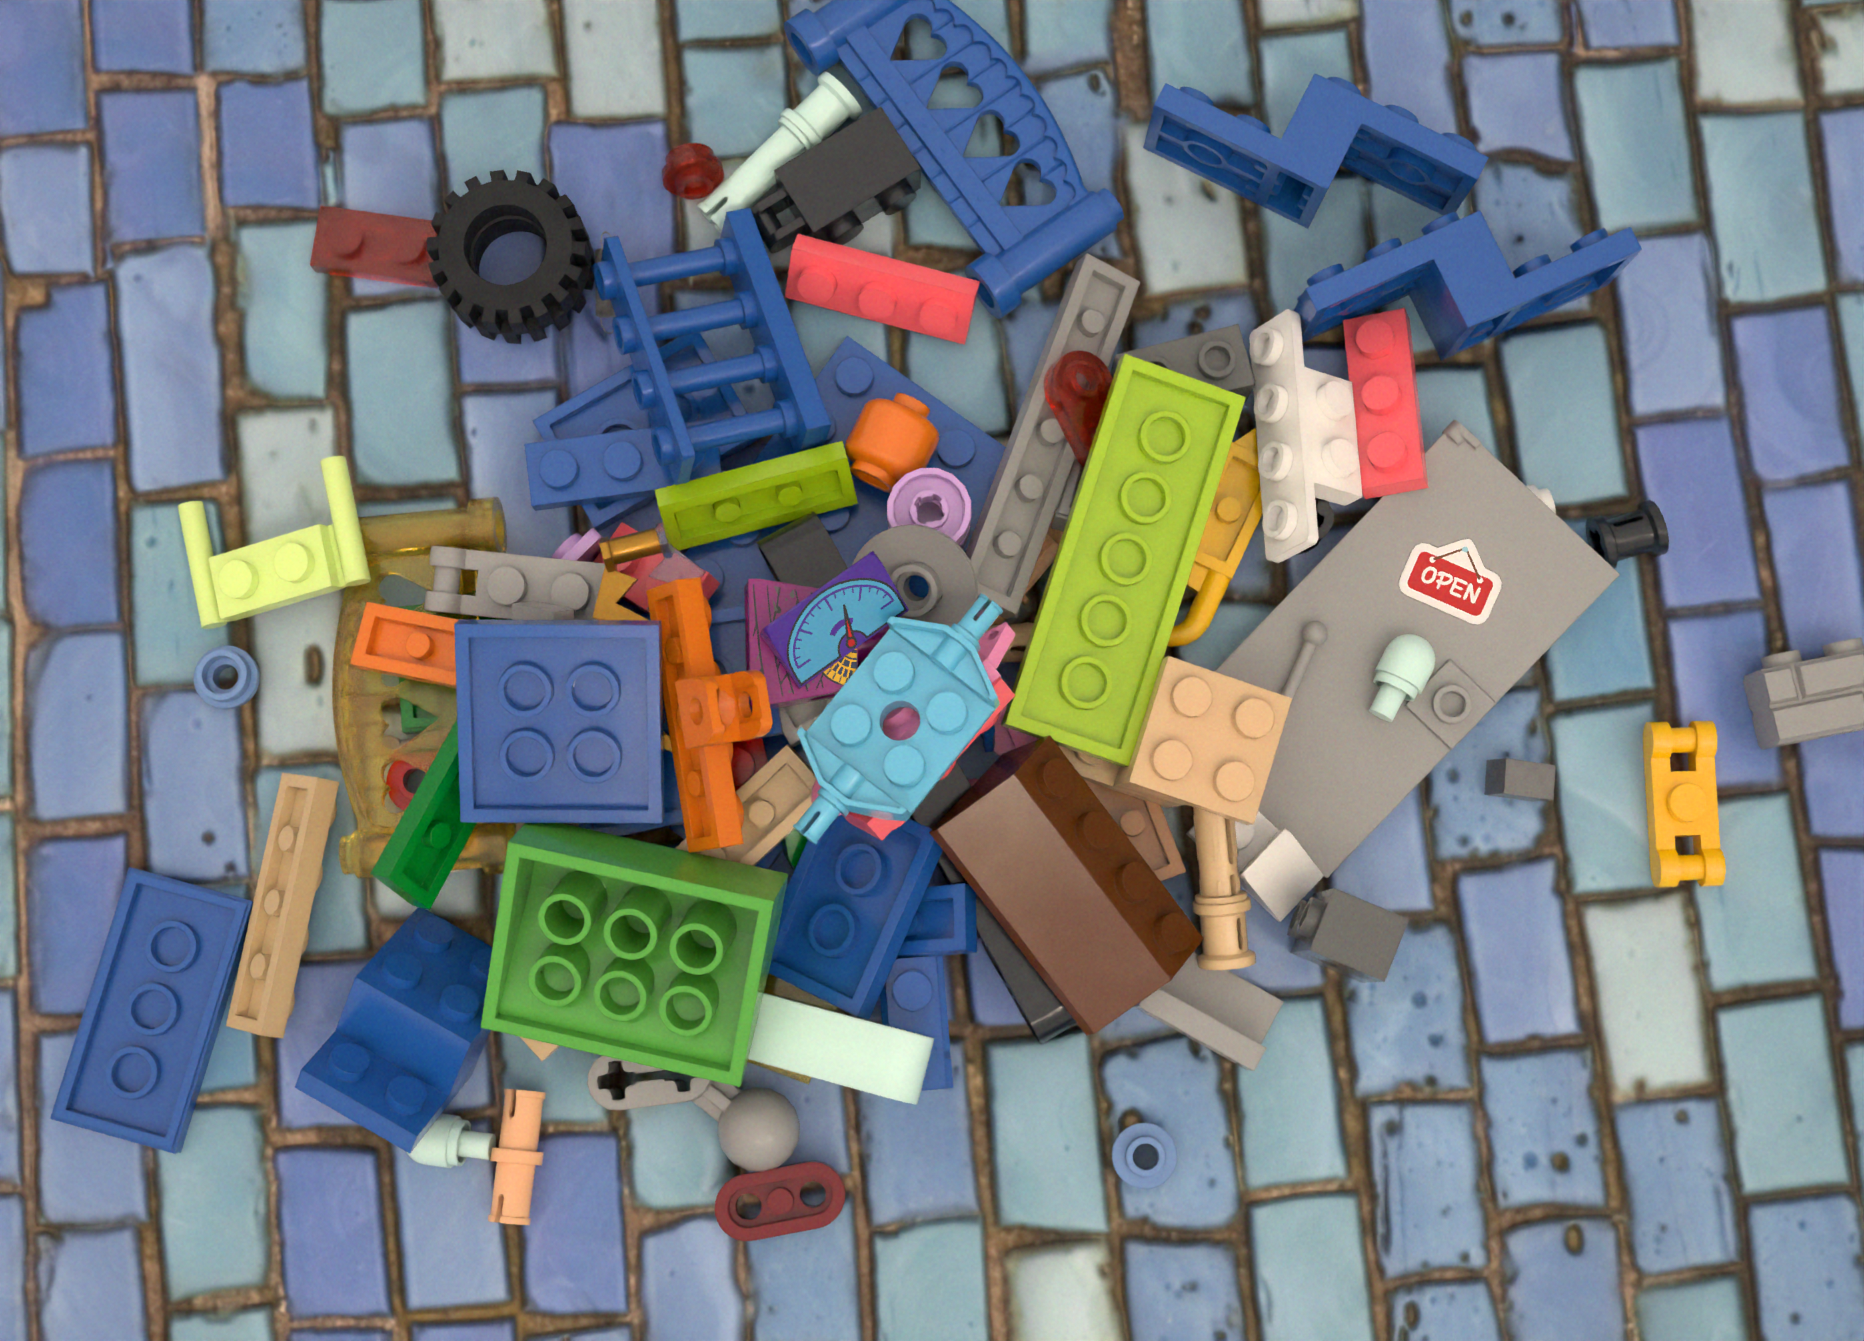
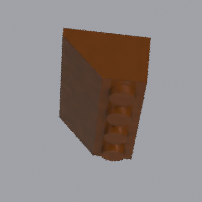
[929,735,1204,1036]

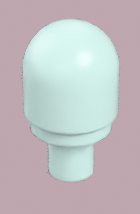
[1369,634,1436,722]
[406,1114,496,1168]

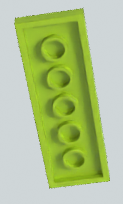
[1001,354,1246,767]

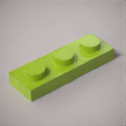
[655,441,858,552]

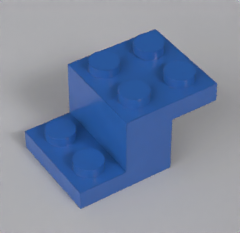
[295,907,492,1153]

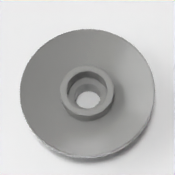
[852,524,978,627]

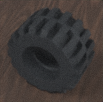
[426,170,595,344]

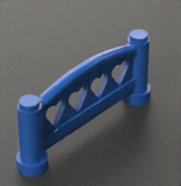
[784,0,1124,319]

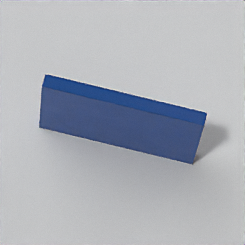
[50,867,253,1154]

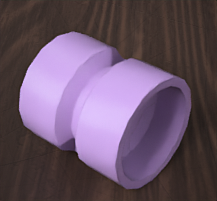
[887,468,971,549]

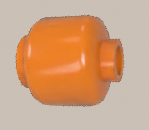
[845,393,939,493]

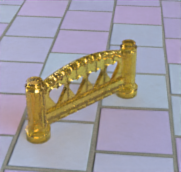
[332,497,516,878]

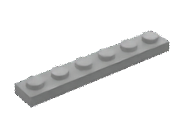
[966,253,1140,619]

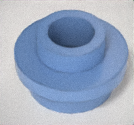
[194,645,260,709]
[1112,1123,1177,1189]

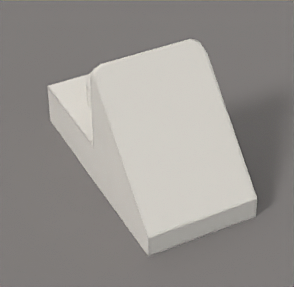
[1186,811,1324,922]

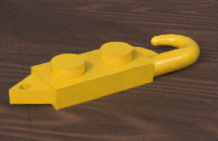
[1167,428,1262,647]

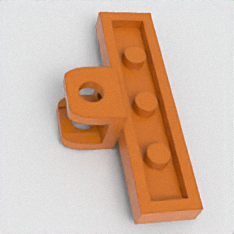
[646,577,773,853]

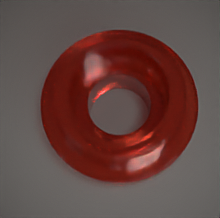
[661,143,724,200]

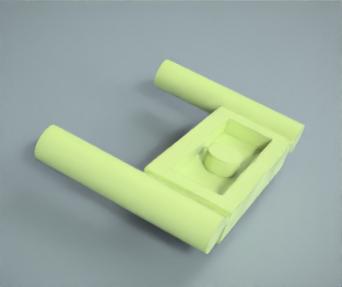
[177,456,371,629]

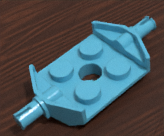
[793,593,1003,845]

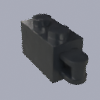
[751,107,921,253]

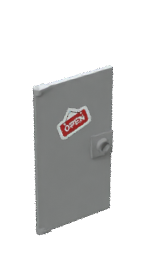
[1214,420,1620,879]

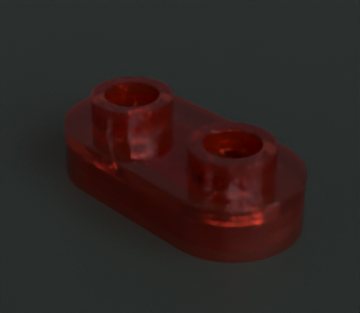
[1043,350,1113,467]

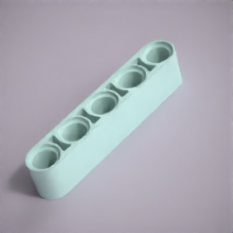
[748,993,934,1105]

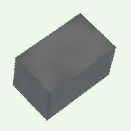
[1484,758,1556,802]

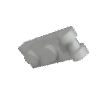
[424,546,605,620]

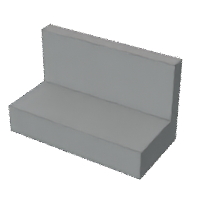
[1134,952,1284,1071]

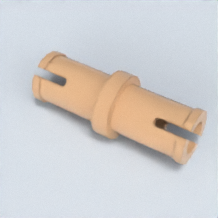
[488,1089,546,1225]

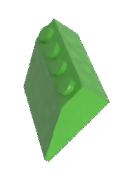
[480,823,789,1087]

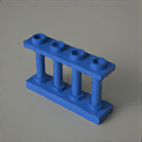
[593,208,831,485]

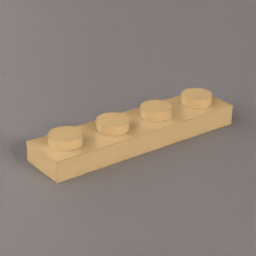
[226,772,339,1039]

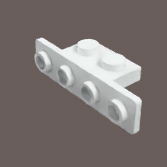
[1249,309,1363,563]

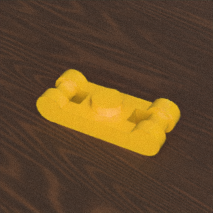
[1643,721,1726,888]

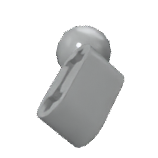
[587,1055,800,1172]

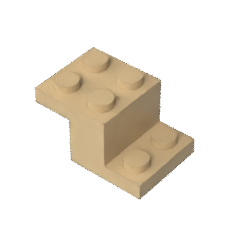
[1058,656,1292,825]

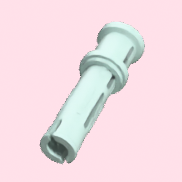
[696,71,863,233]

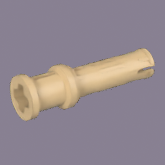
[1192,807,1256,970]

